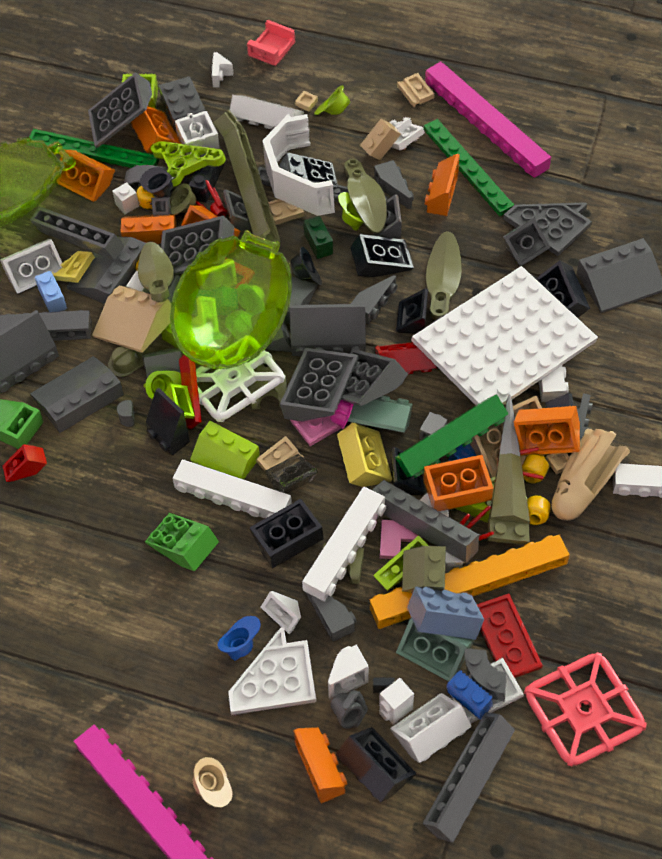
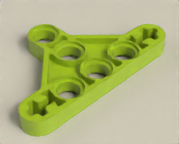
[151,141,226,187]

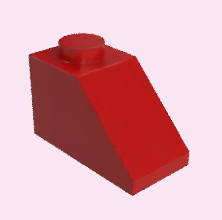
[2,444,47,482]

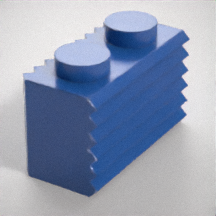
[447,670,493,720]

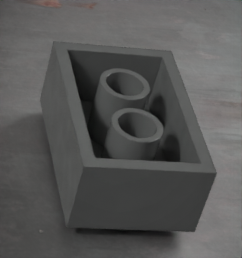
[159,76,205,133]

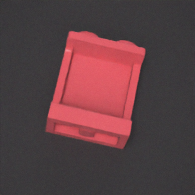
[247,20,295,66]

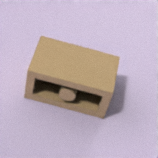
[360,119,401,160]

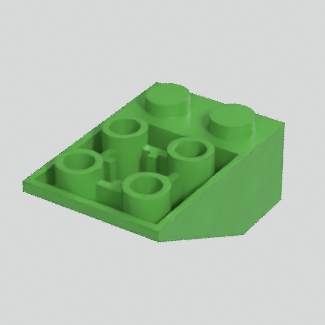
[0,399,43,449]
[145,513,219,572]

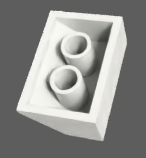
[0,239,62,294]
[390,693,472,763]

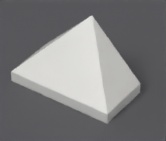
[261,591,301,634]

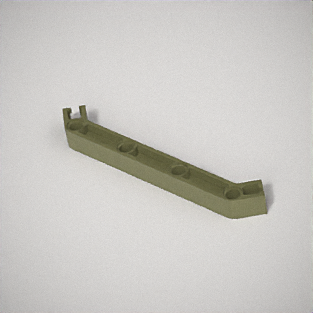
[213,110,280,258]

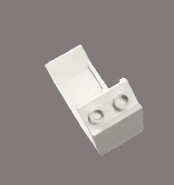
[263,114,335,216]

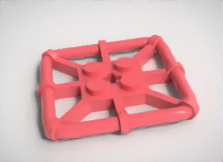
[524,652,647,767]

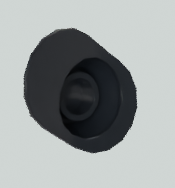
[140,167,173,198]
[290,247,322,285]

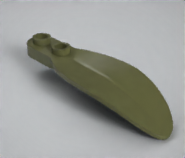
[344,159,387,233]
[426,231,462,320]
[138,242,174,302]

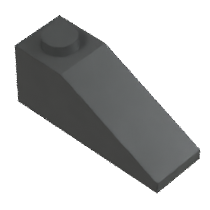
[305,592,356,642]

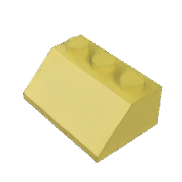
[337,422,393,487]

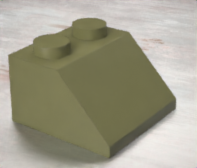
[402,546,446,592]

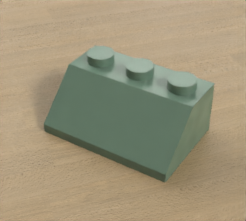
[348,395,413,432]
[396,617,474,681]

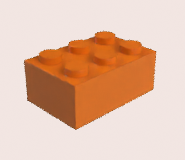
[423,455,494,511]

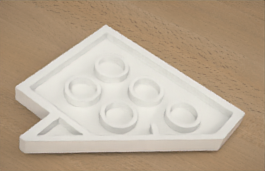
[229,627,316,715]

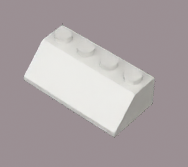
[230,95,304,129]

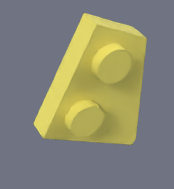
[51,251,95,283]

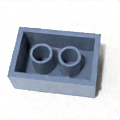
[407,587,484,640]

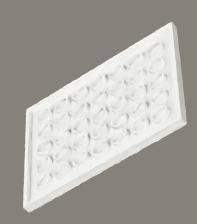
[411,266,598,405]

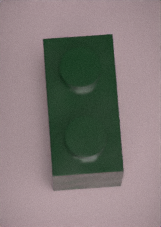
[303,215,333,259]

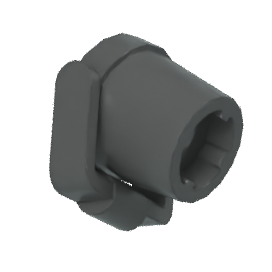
[330,690,368,729]

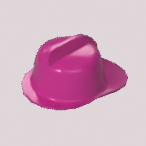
[330,400,353,429]

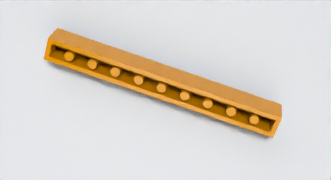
[370,535,570,629]

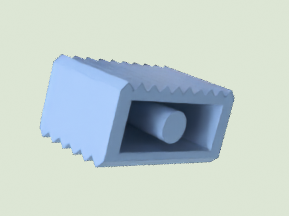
[35,271,67,312]

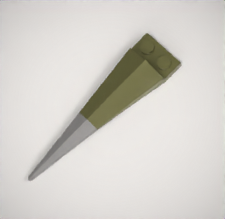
[488,394,530,545]

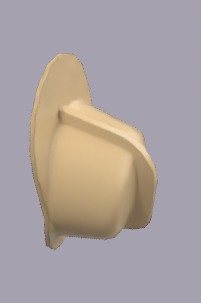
[193,758,232,807]

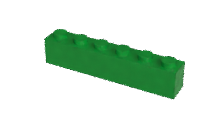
[395,394,509,478]

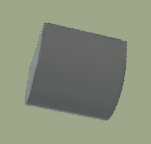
[152,196,171,215]
[117,400,135,427]

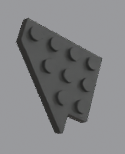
[503,202,592,256]

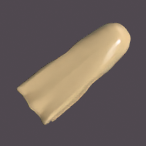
[551,429,630,520]

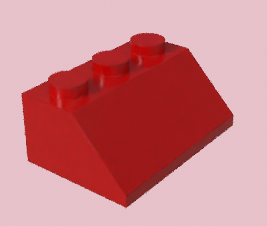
[375,342,437,375]

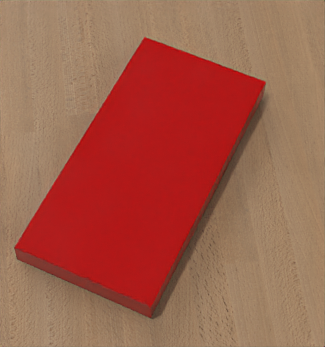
[477,593,543,678]

